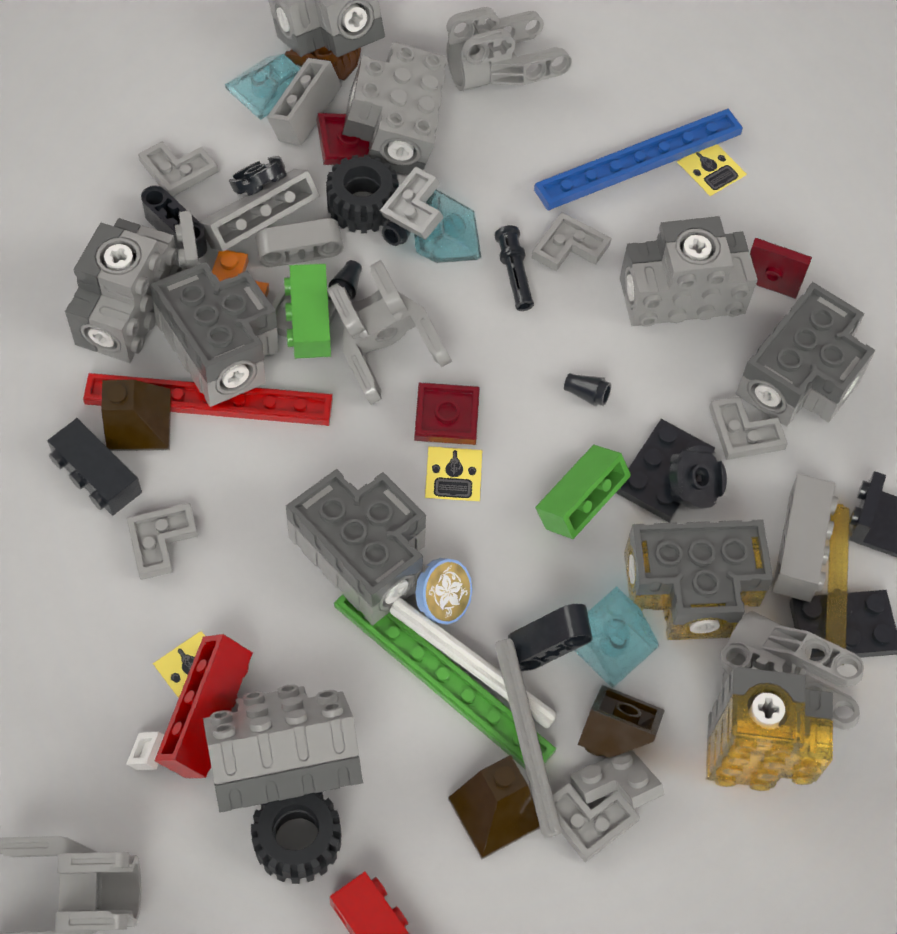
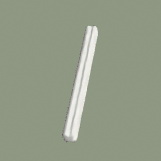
[390,598,557,728]

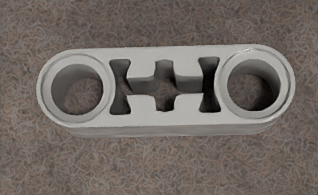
[255,218,344,267]

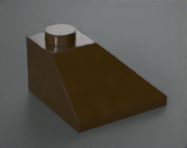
[101,380,171,451]
[578,685,665,758]
[448,755,540,860]

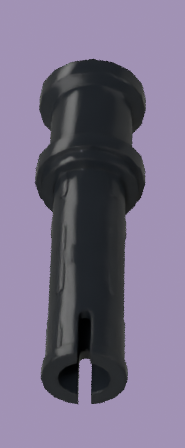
[494,225,534,311]

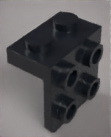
[849,471,897,557]

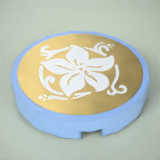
[415,558,472,625]

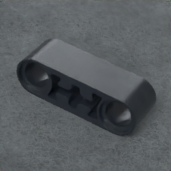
[141,185,207,258]
[508,604,593,671]

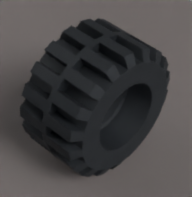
[326,155,399,233]
[251,792,342,884]

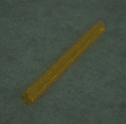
[825,504,850,665]

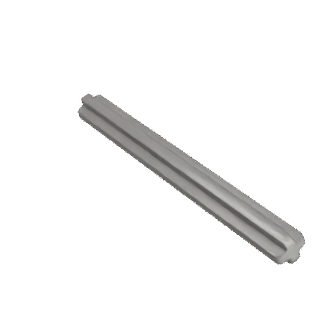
[495,638,561,838]

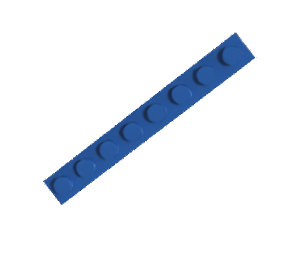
[534,108,743,211]

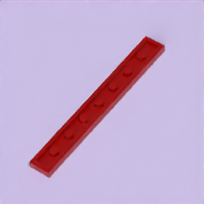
[83,373,333,426]

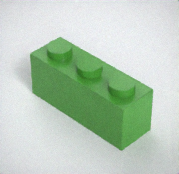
[284,264,331,359]
[535,444,631,539]

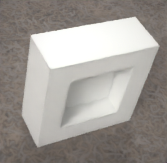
[126,731,164,770]

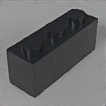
[47,418,142,516]

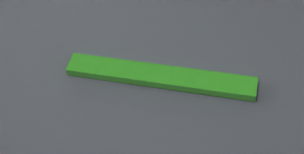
[334,594,556,769]

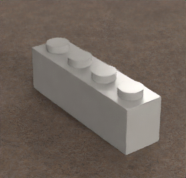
[200,169,320,251]
[772,473,838,602]

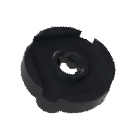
[229,156,287,196]
[669,445,727,509]

